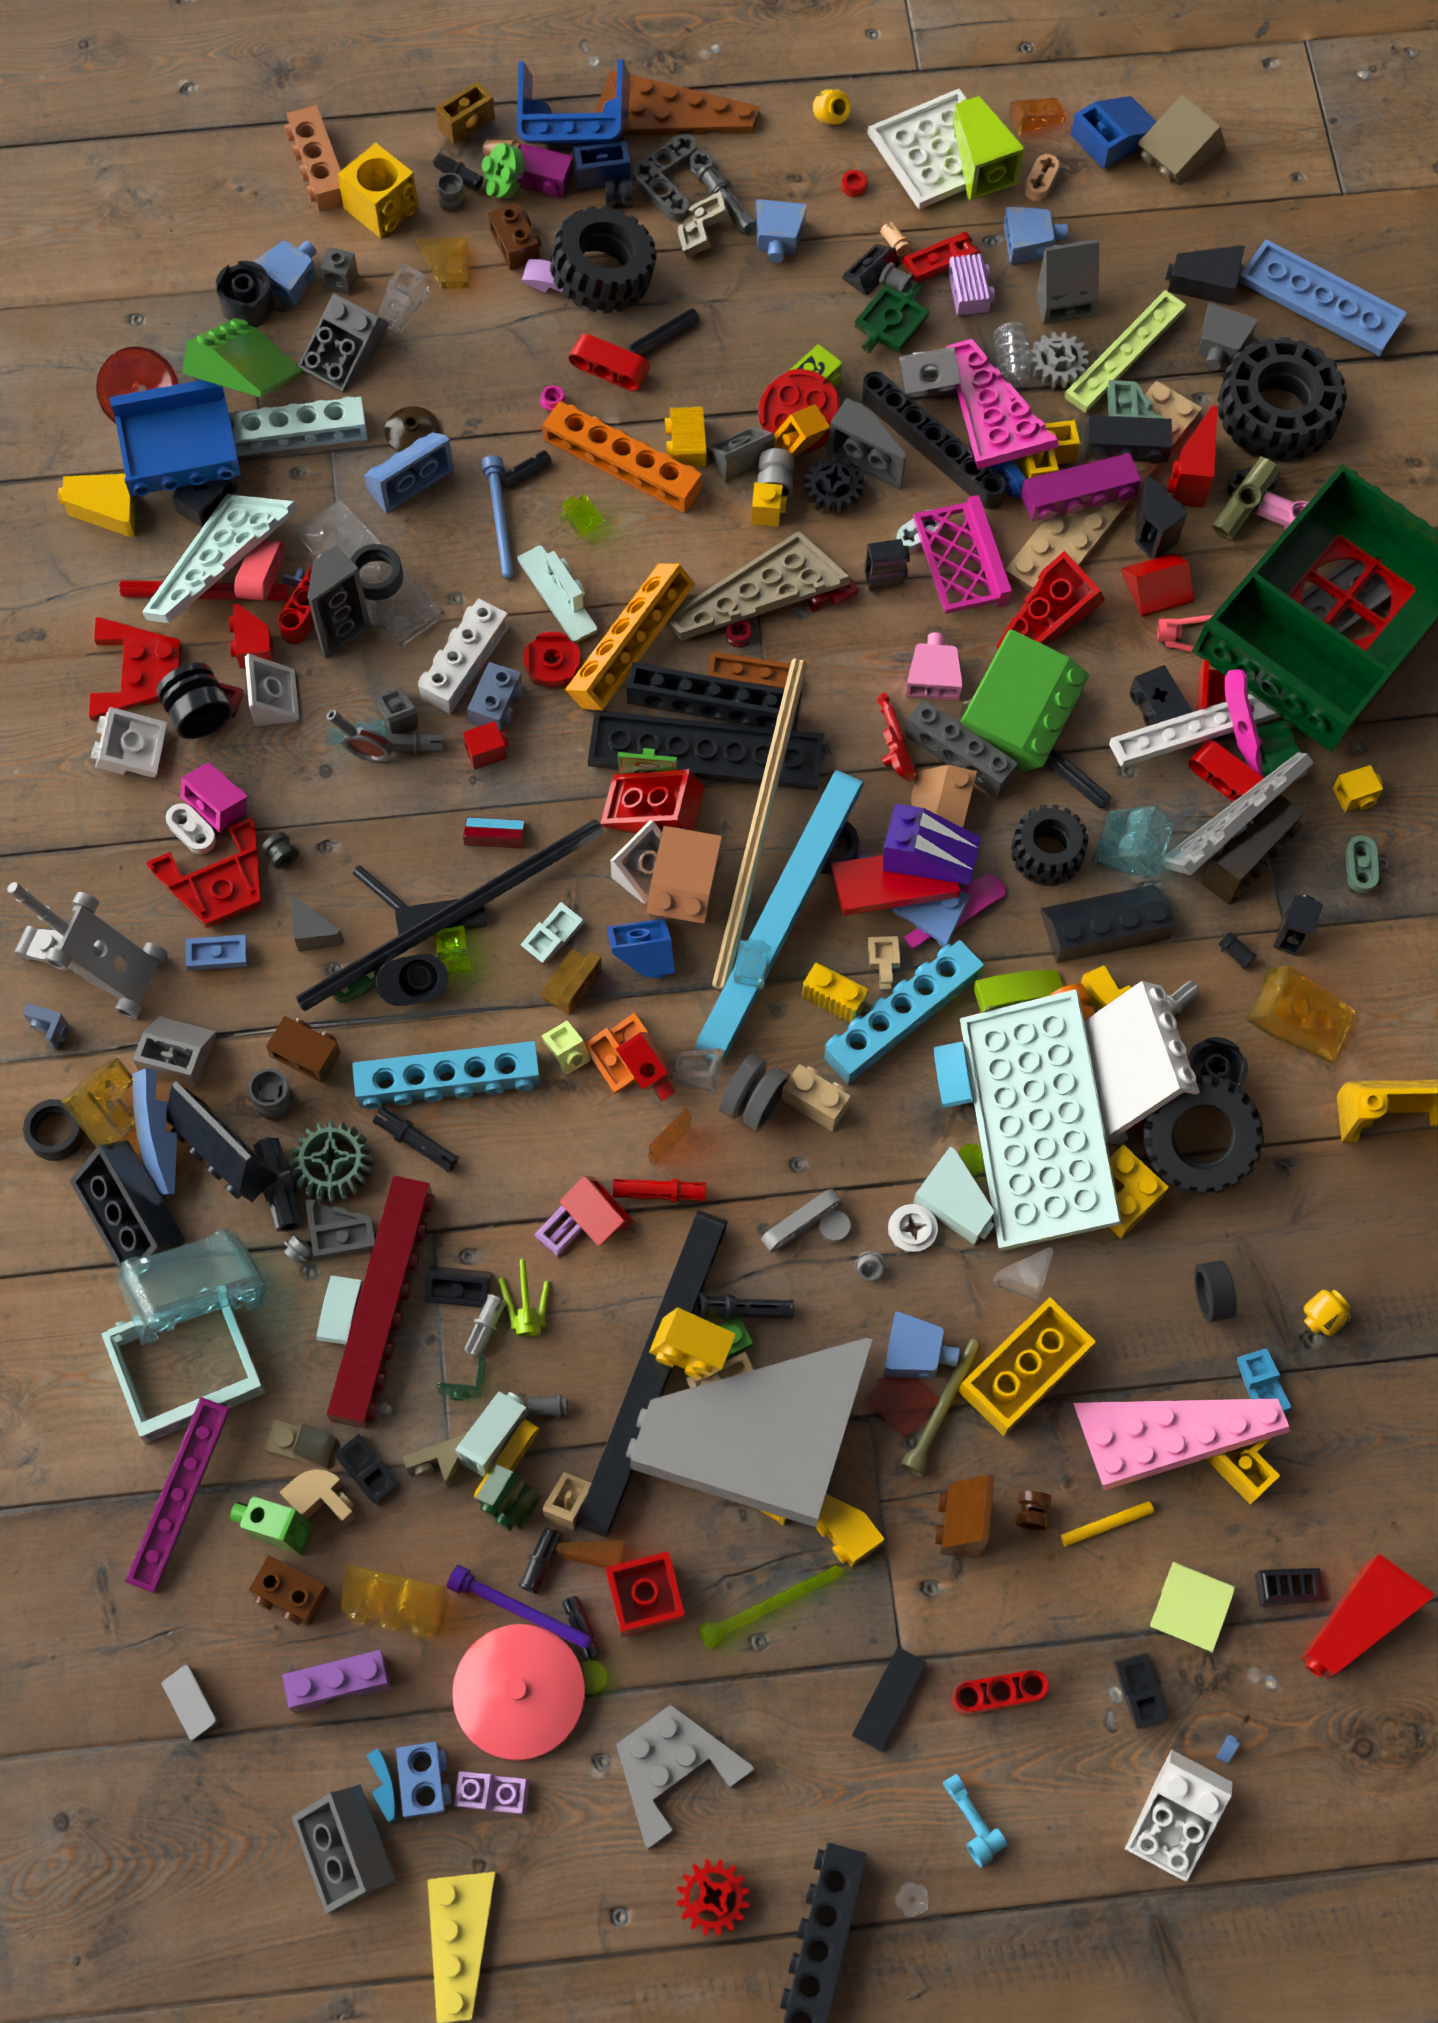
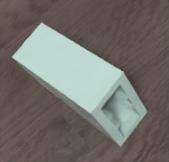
[913,1147,995,1245]
[456,1392,528,1477]

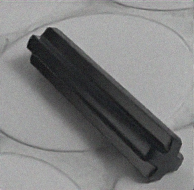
[629,308,700,356]
[1045,747,1111,809]

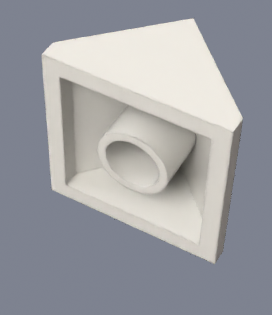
[245,654,299,726]
[611,820,662,904]

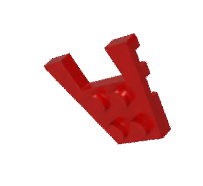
[89,617,182,721]
[146,817,262,929]

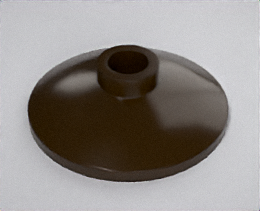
[385,406,440,452]

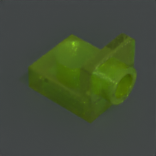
[557,494,605,539]
[435,926,471,975]

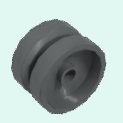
[719,1053,790,1132]

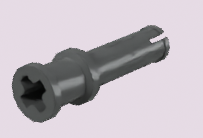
[697,162,756,235]

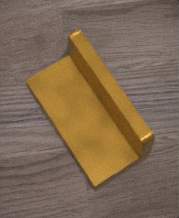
[540,949,602,1015]

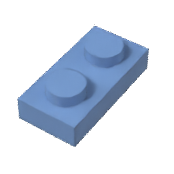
[186,935,248,971]

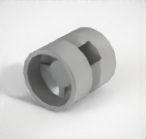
[757,448,795,499]

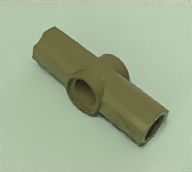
[1211,457,1280,540]

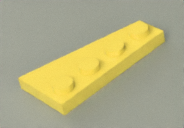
[427,1872,496,2023]

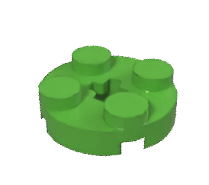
[482,142,524,199]

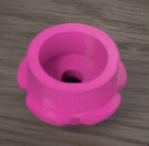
[540,385,567,412]

